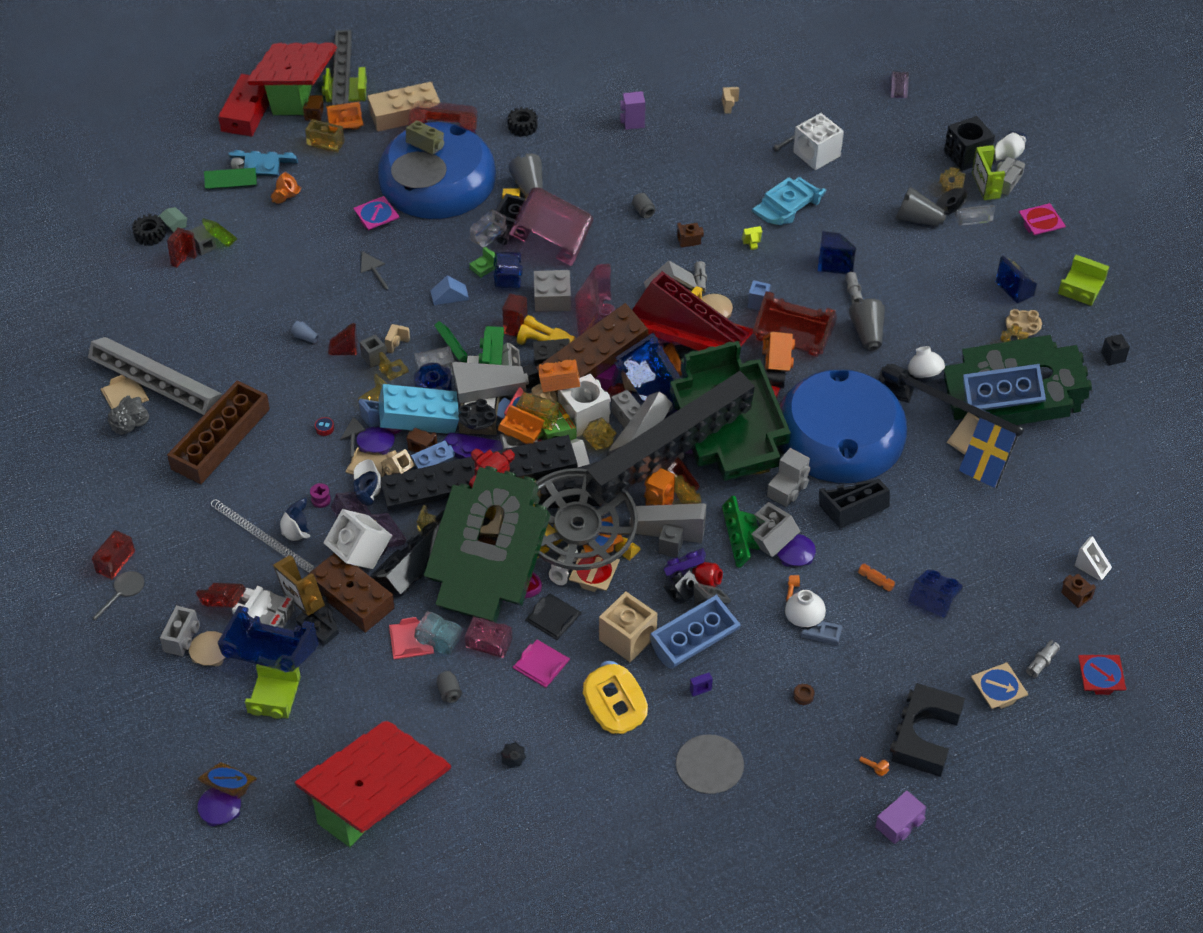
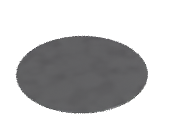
[391,152,446,188]
[676,735,744,794]

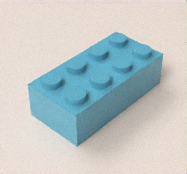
[379,384,459,434]

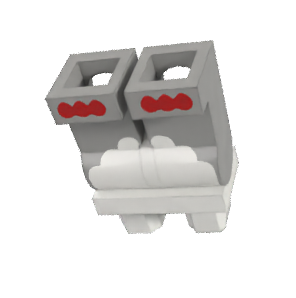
[232,586,295,639]

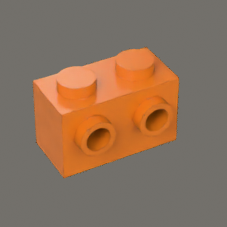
[644,468,675,506]

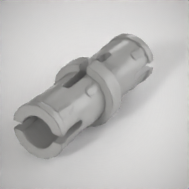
[693,261,707,295]
[845,272,863,304]
[1026,640,1060,678]

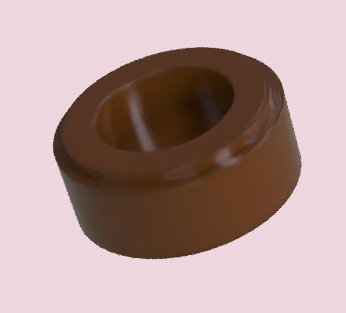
[793,684,815,705]

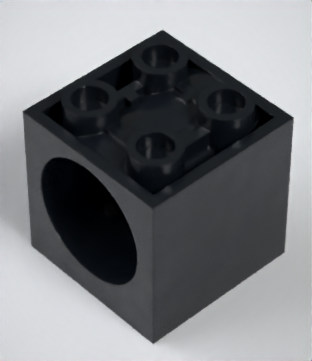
[944,116,995,171]

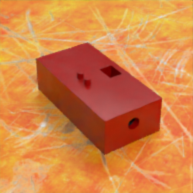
[218,74,270,137]

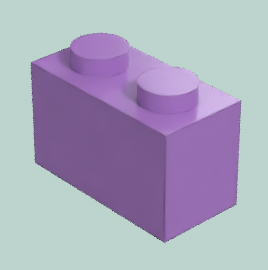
[620,91,645,130]
[875,791,926,844]

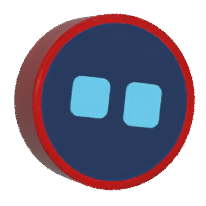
[315,417,334,436]

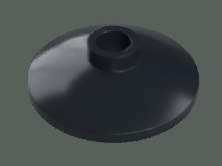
[936,188,968,215]

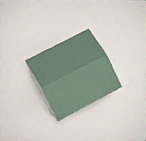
[158,207,187,234]

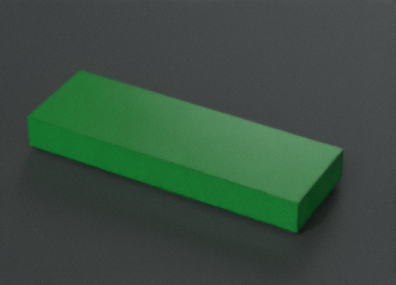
[204,168,257,189]
[434,321,468,363]

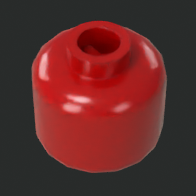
[692,562,723,587]

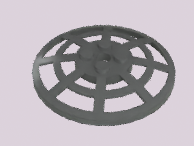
[536,468,638,570]

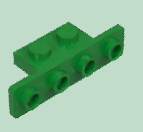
[479,326,504,365]
[722,495,760,568]

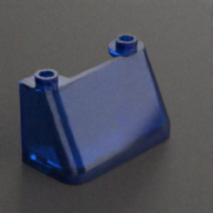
[614,333,681,413]
[217,606,318,672]

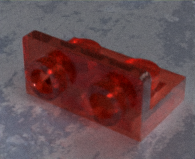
[167,227,197,267]
[196,583,246,608]

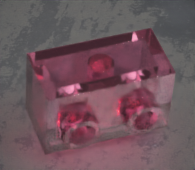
[465,617,513,658]

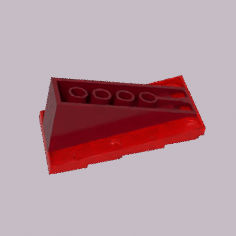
[632,271,755,351]

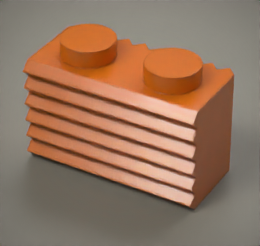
[539,359,580,392]

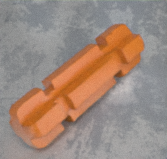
[858,563,895,592]

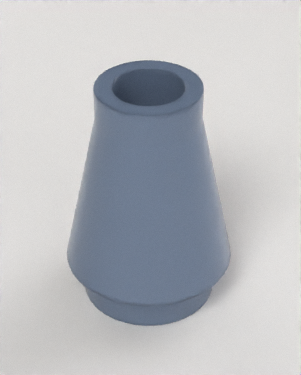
[291,321,319,344]

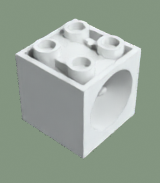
[793,113,844,170]
[558,373,611,437]
[323,509,392,569]

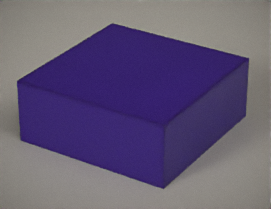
[690,672,713,697]

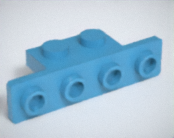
[229,150,298,176]

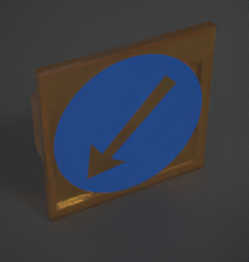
[197,762,257,799]

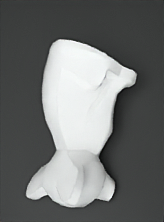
[549,544,578,585]

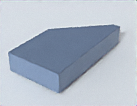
[801,621,842,646]

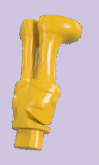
[517,315,575,345]

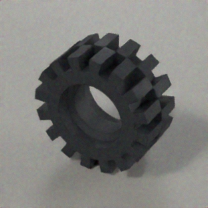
[508,107,538,137]
[132,214,166,246]

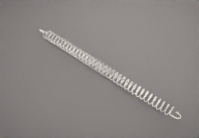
[211,499,314,573]

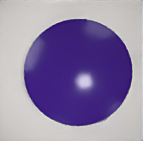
[357,427,395,455]
[777,534,816,567]
[197,786,241,826]

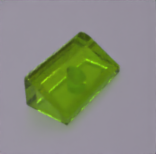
[202,218,237,247]

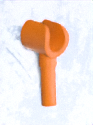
[786,575,800,601]
[859,756,889,776]

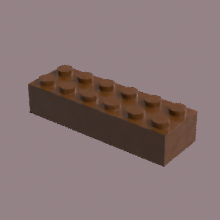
[536,303,650,398]
[167,380,270,484]

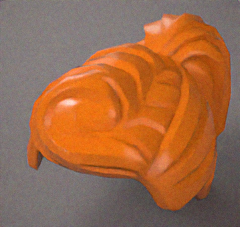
[271,172,301,204]

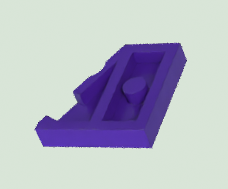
[664,548,706,576]

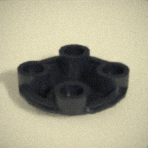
[458,399,496,430]

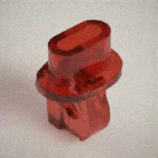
[606,383,632,398]

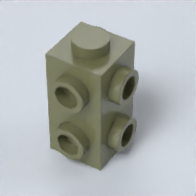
[406,120,444,154]

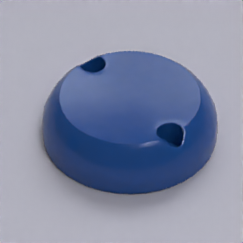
[378,122,496,219]
[779,370,907,483]

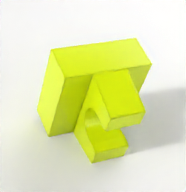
[742,226,762,250]

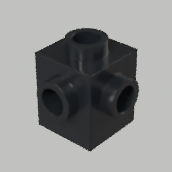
[663,570,698,602]

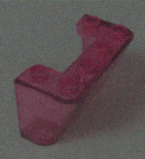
[509,187,594,266]

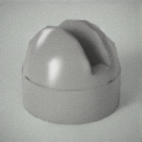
[231,158,245,169]

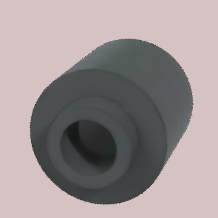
[632,193,655,218]
[436,671,462,703]

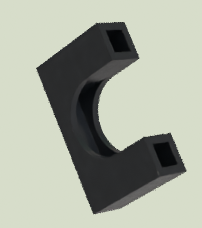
[890,683,965,777]

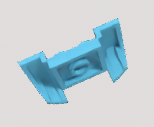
[752,177,826,225]

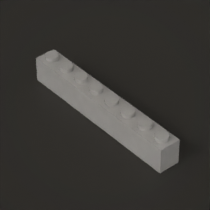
[88,337,222,415]

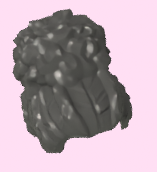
[107,395,149,435]

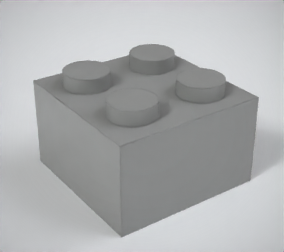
[534,270,571,312]

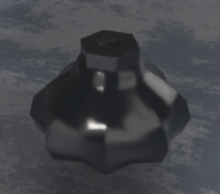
[500,741,527,768]

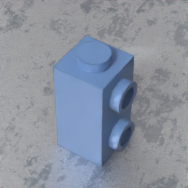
[411,441,455,470]

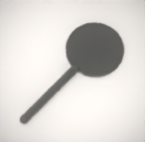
[93,571,145,620]

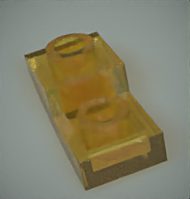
[675,476,702,504]

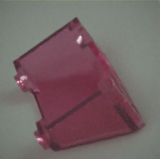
[575,264,615,336]

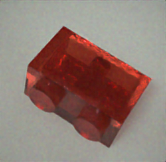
[502,293,527,336]
[92,530,135,579]

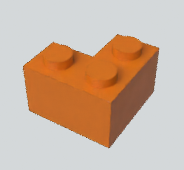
[762,332,795,373]

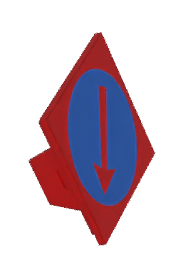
[1078,655,1126,695]

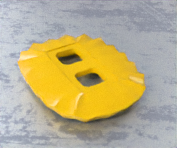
[583,664,648,734]

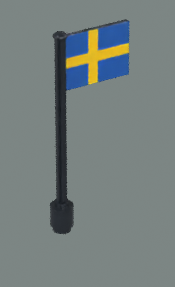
[882,364,1024,488]

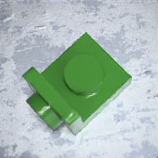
[469,247,497,278]

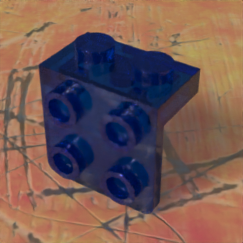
[908,570,963,618]

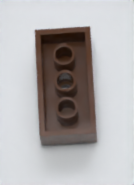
[308,553,394,633]

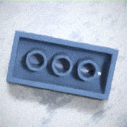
[963,364,1046,410]
[650,595,741,669]

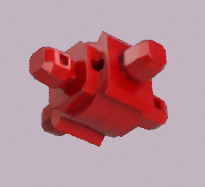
[469,449,515,488]

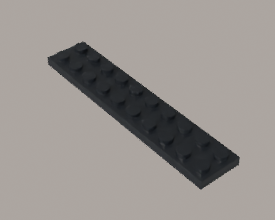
[381,435,578,511]

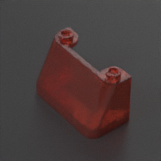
[408,101,478,134]
[753,291,837,356]

